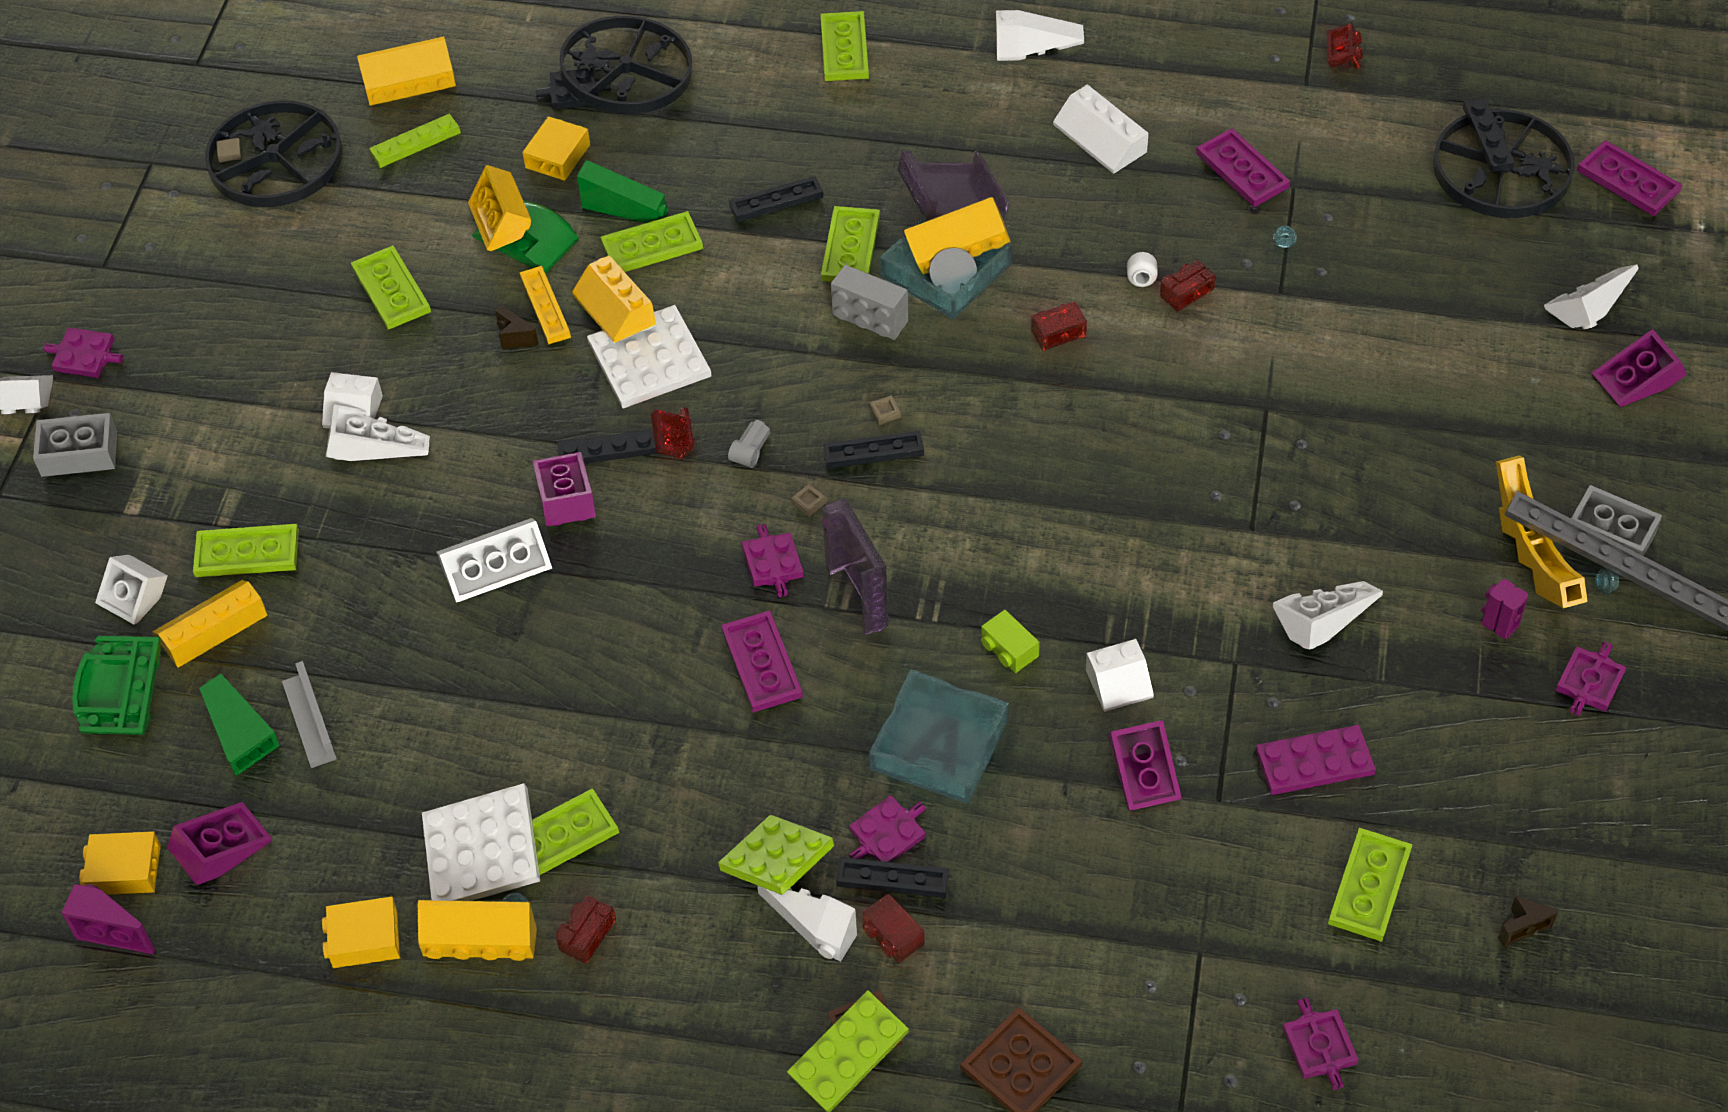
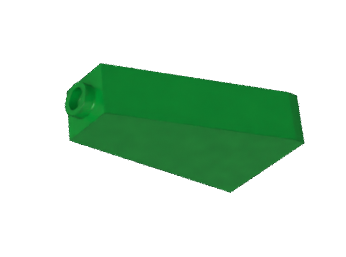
[577,161,668,223]
[199,674,280,776]

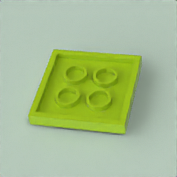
[718,815,834,895]

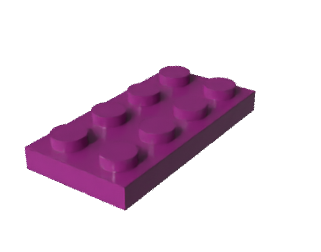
[1196,128,1290,207]
[1577,140,1683,216]
[721,610,803,712]
[1255,725,1376,795]

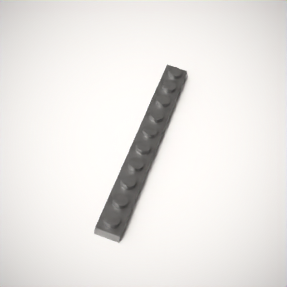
[1504,491,1728,631]

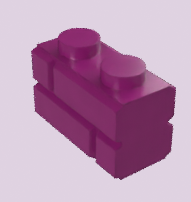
[1481,579,1528,639]

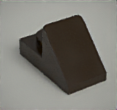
[495,305,538,349]
[1498,897,1557,947]

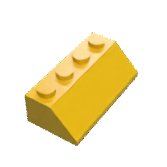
[357,36,456,106]
[468,165,531,251]
[904,197,1010,275]
[572,255,656,343]
[152,580,268,668]
[418,900,537,961]

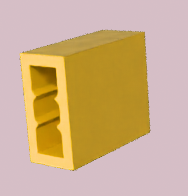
[523,116,590,181]
[79,832,161,895]
[322,897,400,968]

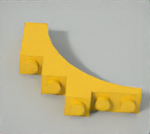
[1496,455,1588,608]

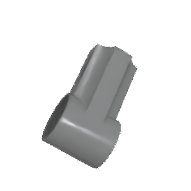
[728,420,770,468]

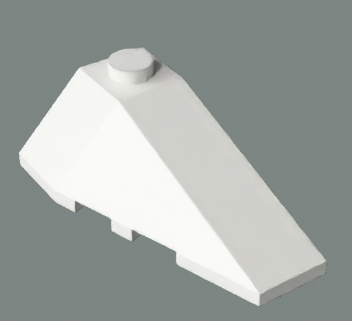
[996,10,1084,61]
[1544,264,1639,329]
[326,404,430,461]
[1273,581,1383,650]
[757,885,857,962]

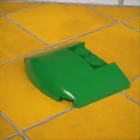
[472,200,579,274]
[72,636,161,735]

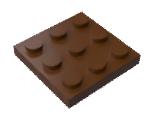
[960,1007,1083,1112]

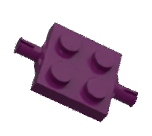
[44,327,124,378]
[741,524,803,597]
[1556,642,1627,715]
[848,795,926,862]
[1282,998,1359,1090]

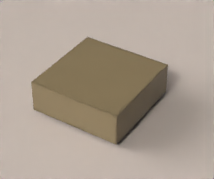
[217,138,242,163]
[869,395,901,425]
[791,484,827,517]

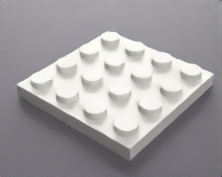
[587,305,711,409]
[422,783,540,901]

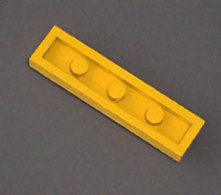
[520,266,571,345]

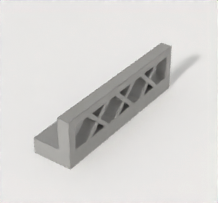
[282,661,337,768]

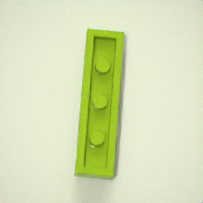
[369,113,461,168]

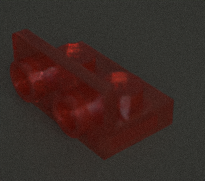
[1327,23,1363,69]

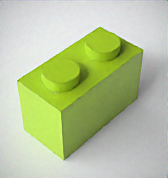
[981,610,1040,673]

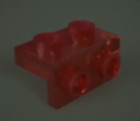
[651,407,695,459]

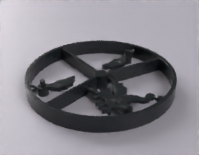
[560,16,692,114]
[205,101,343,207]
[1433,109,1575,218]

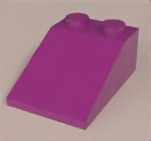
[1592,329,1687,407]
[532,452,596,526]
[1107,720,1182,811]
[167,802,272,885]
[61,884,155,954]

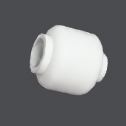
[1127,252,1158,287]

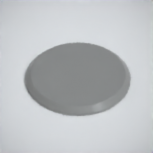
[930,248,977,294]

